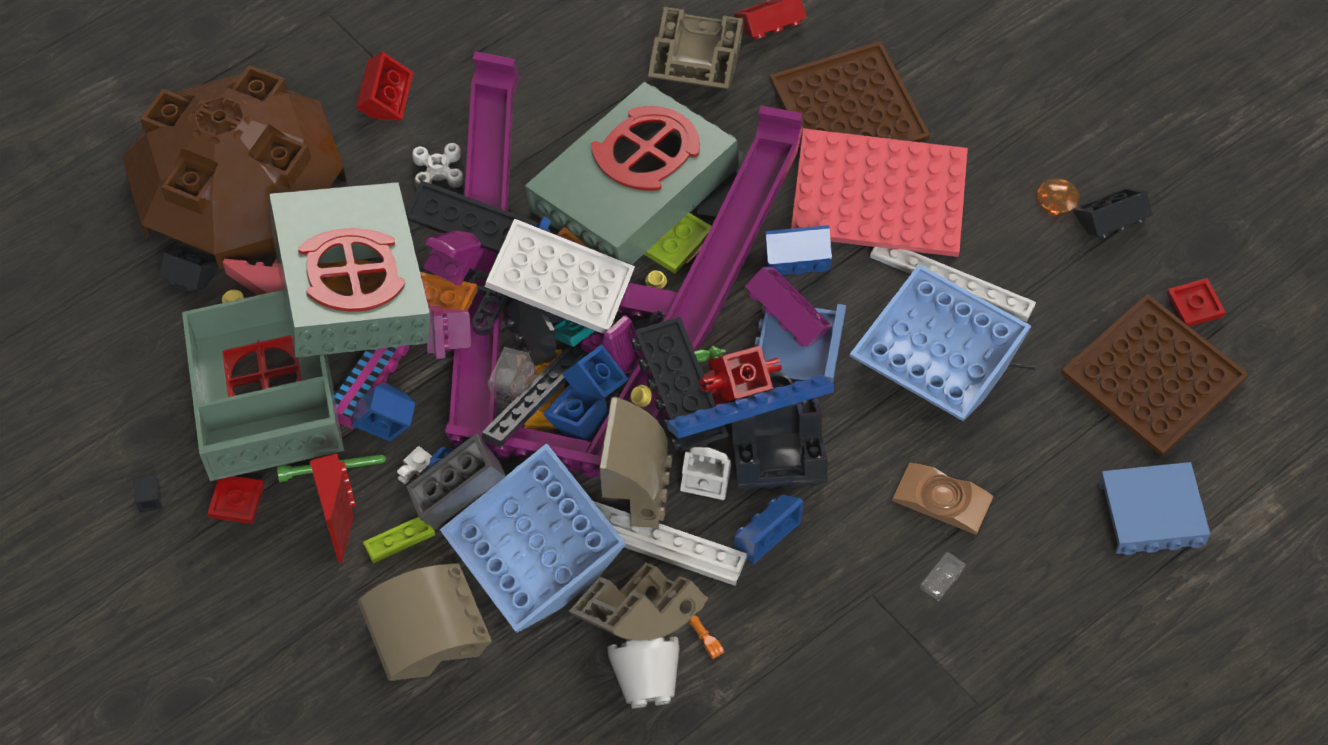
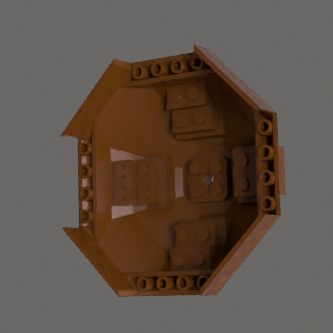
[122,65,347,269]

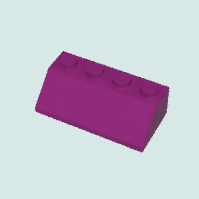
[745,267,833,347]

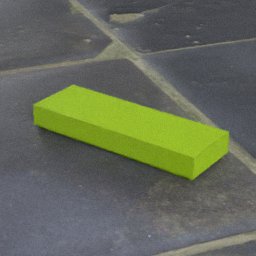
[363,517,435,563]

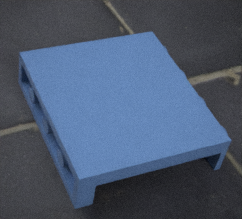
[755,304,846,383]
[1099,462,1210,555]

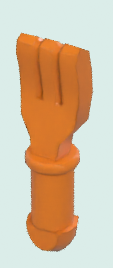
[688,616,724,659]

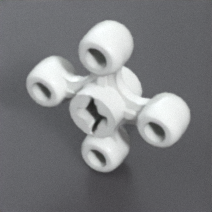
[412,143,464,188]

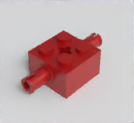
[699,346,782,403]

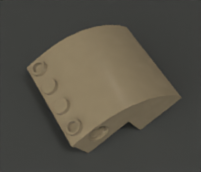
[648,7,744,89]
[600,397,672,529]
[357,563,492,681]
[569,563,709,641]

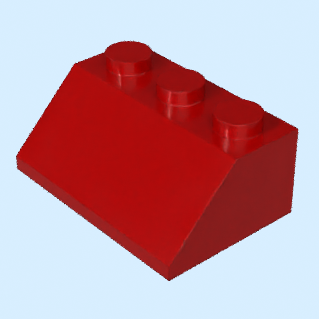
[734,0,807,39]
[356,51,414,121]

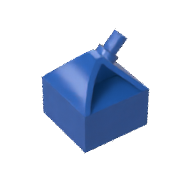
[351,382,415,442]

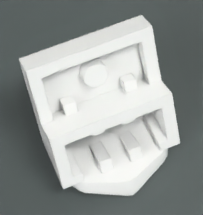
[680,447,731,500]

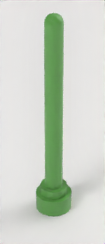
[277,454,386,482]

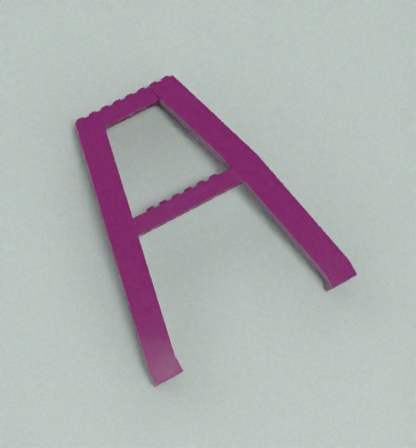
[445,51,802,478]

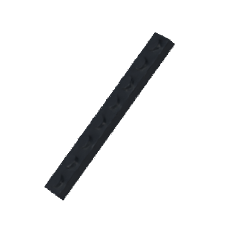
[482,338,589,448]

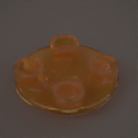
[1037,178,1079,215]

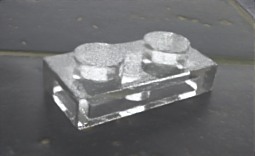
[920,552,966,601]

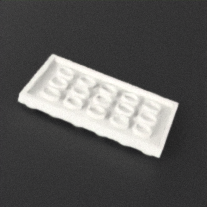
[485,219,635,334]

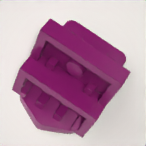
[423,231,484,287]
[427,306,471,359]
[581,315,639,375]

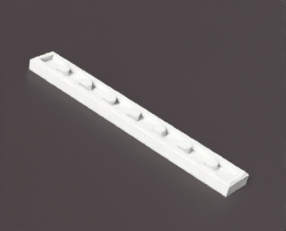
[870,247,1036,322]

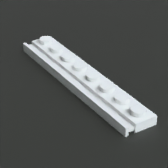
[593,501,747,586]

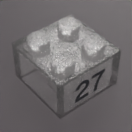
[487,347,538,408]

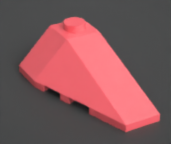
[223,259,282,295]

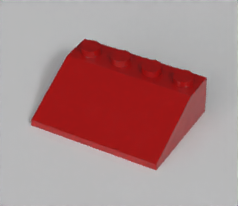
[310,454,356,563]

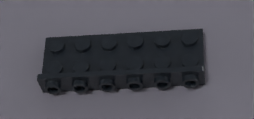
[631,317,728,457]

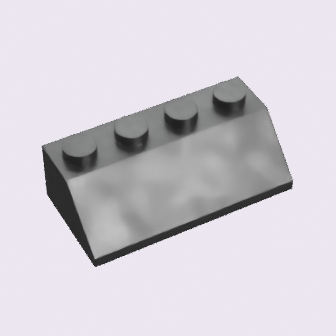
[406,434,506,529]

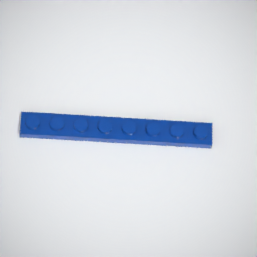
[667,376,834,439]

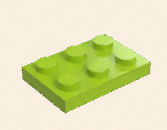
[644,213,712,274]

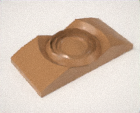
[892,463,993,535]

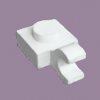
[397,446,432,484]

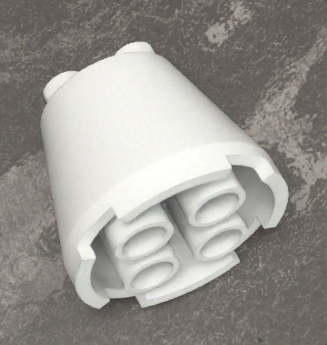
[607,637,679,708]

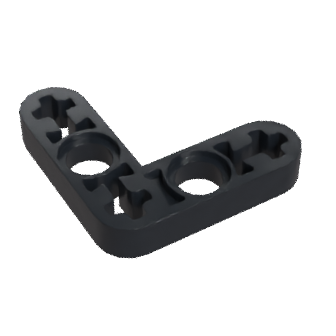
[463,268,509,336]

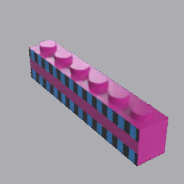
[335,345,409,429]

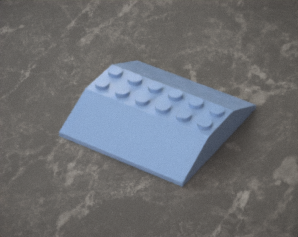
[850,264,1031,421]
[440,443,626,633]

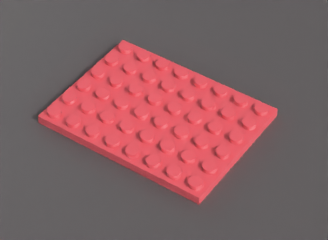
[791,129,968,257]

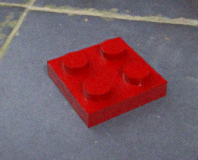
[1167,278,1226,327]
[208,476,265,524]

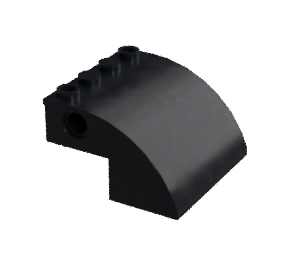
[728,397,828,490]

